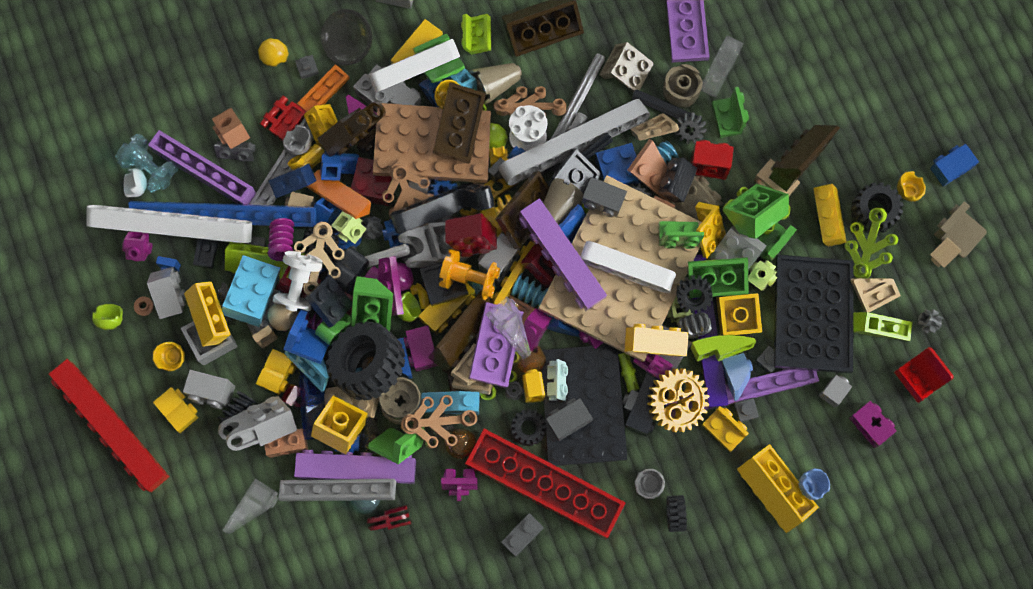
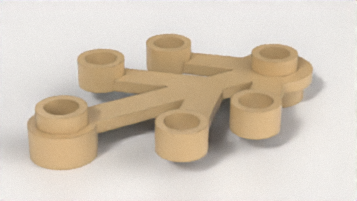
[290,222,345,295]

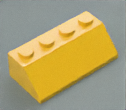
[737,444,819,533]

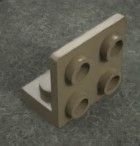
[600,42,653,92]

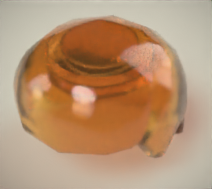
[518,346,546,374]
[445,429,477,459]

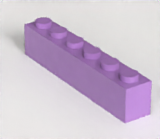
[148,130,256,205]
[519,198,607,311]
[294,450,416,484]

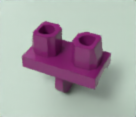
[633,354,673,380]
[441,469,478,501]

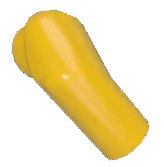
[410,283,430,309]

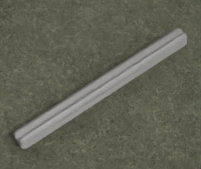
[551,53,605,139]

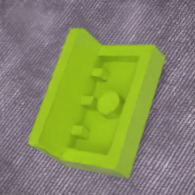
[461,14,491,55]

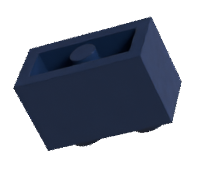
[268,164,317,198]

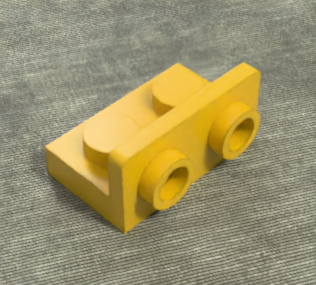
[304,104,338,147]
[702,406,749,452]

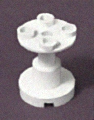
[509,105,547,151]
[273,251,323,311]

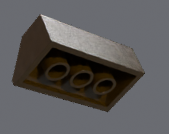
[501,0,584,57]
[769,125,840,192]
[428,290,491,372]

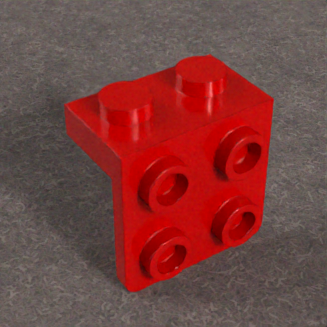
[894,347,954,403]

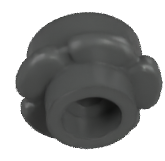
[505,381,524,400]

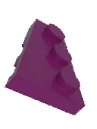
[378,256,404,316]

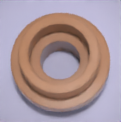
[134,297,154,316]

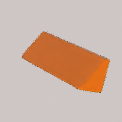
[306,169,371,219]

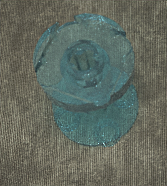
[116,134,179,193]

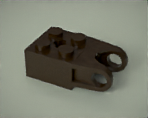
[317,101,386,157]

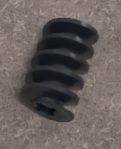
[217,391,258,432]

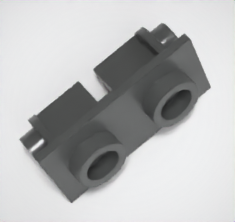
[214,141,255,161]

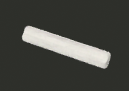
[365,244,410,268]

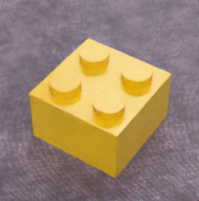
[716,293,762,336]
[311,395,368,454]

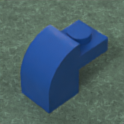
[320,152,359,181]

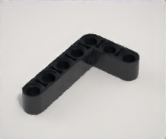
[390,182,495,234]

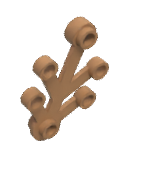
[494,86,566,117]
[382,163,434,229]
[401,395,477,449]

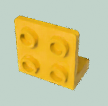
[695,202,726,259]

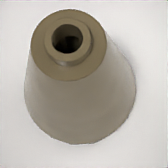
[469,63,522,105]
[543,178,584,225]

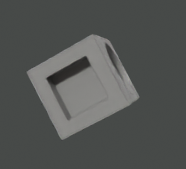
[819,375,852,408]

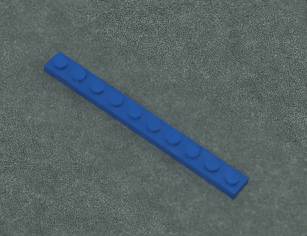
[129,201,316,227]

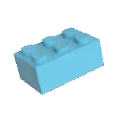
[222,255,280,327]

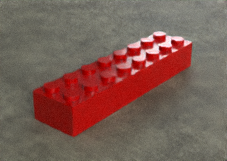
[465,429,626,540]

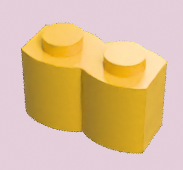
[256,349,297,395]
[522,369,545,403]
[153,387,198,433]

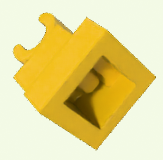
[489,146,509,167]

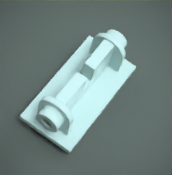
[547,359,568,401]

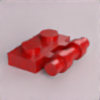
[259,96,307,141]

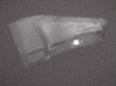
[701,36,744,98]
[485,297,531,360]
[222,479,278,534]

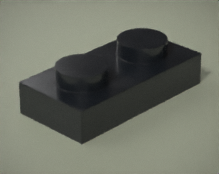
[193,238,219,269]

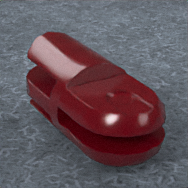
[367,505,412,531]

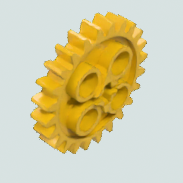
[647,368,709,432]

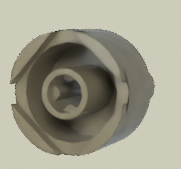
[663,64,703,108]

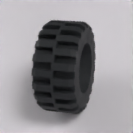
[326,321,405,401]

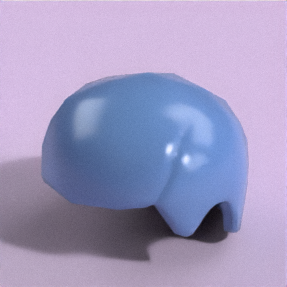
[799,469,830,500]

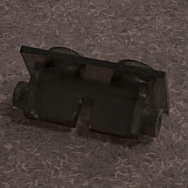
[359,414,380,451]

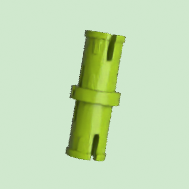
[618,353,640,393]

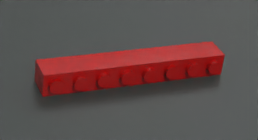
[49,359,170,492]

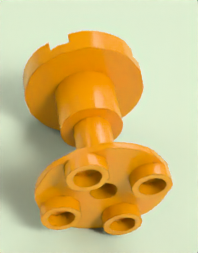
[439,249,500,300]

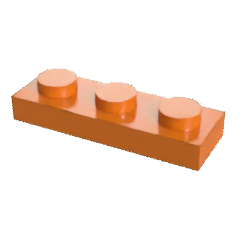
[297,64,350,111]

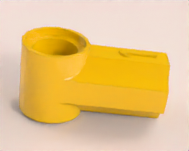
[288,144,325,170]

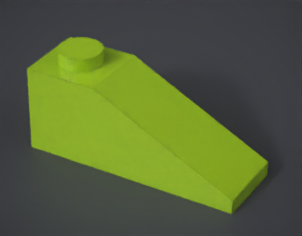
[853,312,912,341]

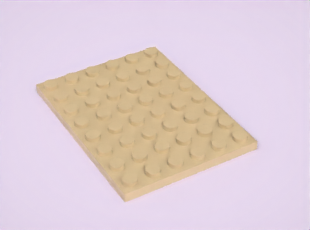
[538,176,702,362]

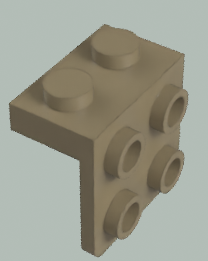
[669,176,723,220]
[934,201,987,258]

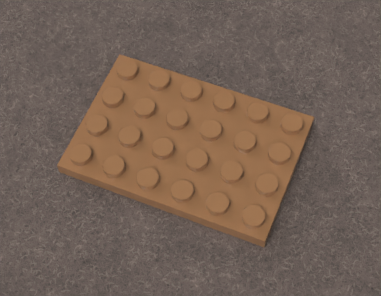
[373,103,491,183]

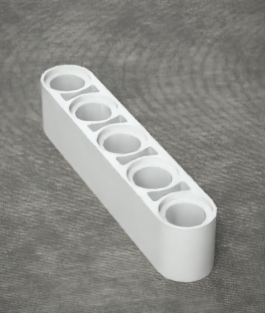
[368,39,460,92]
[580,241,676,293]

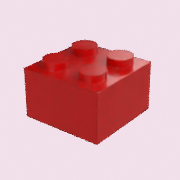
[690,140,734,180]

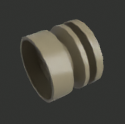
[379,377,421,424]

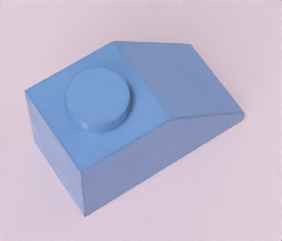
[722,353,753,401]

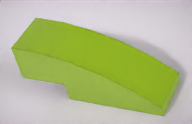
[691,335,756,361]

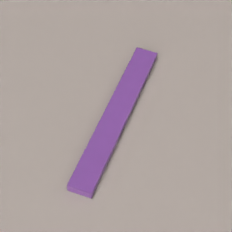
[665,369,819,418]

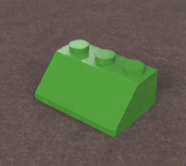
[723,184,789,239]
[687,257,749,298]
[351,276,393,331]

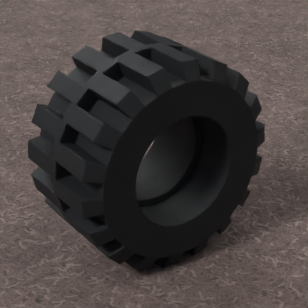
[851,182,903,234]

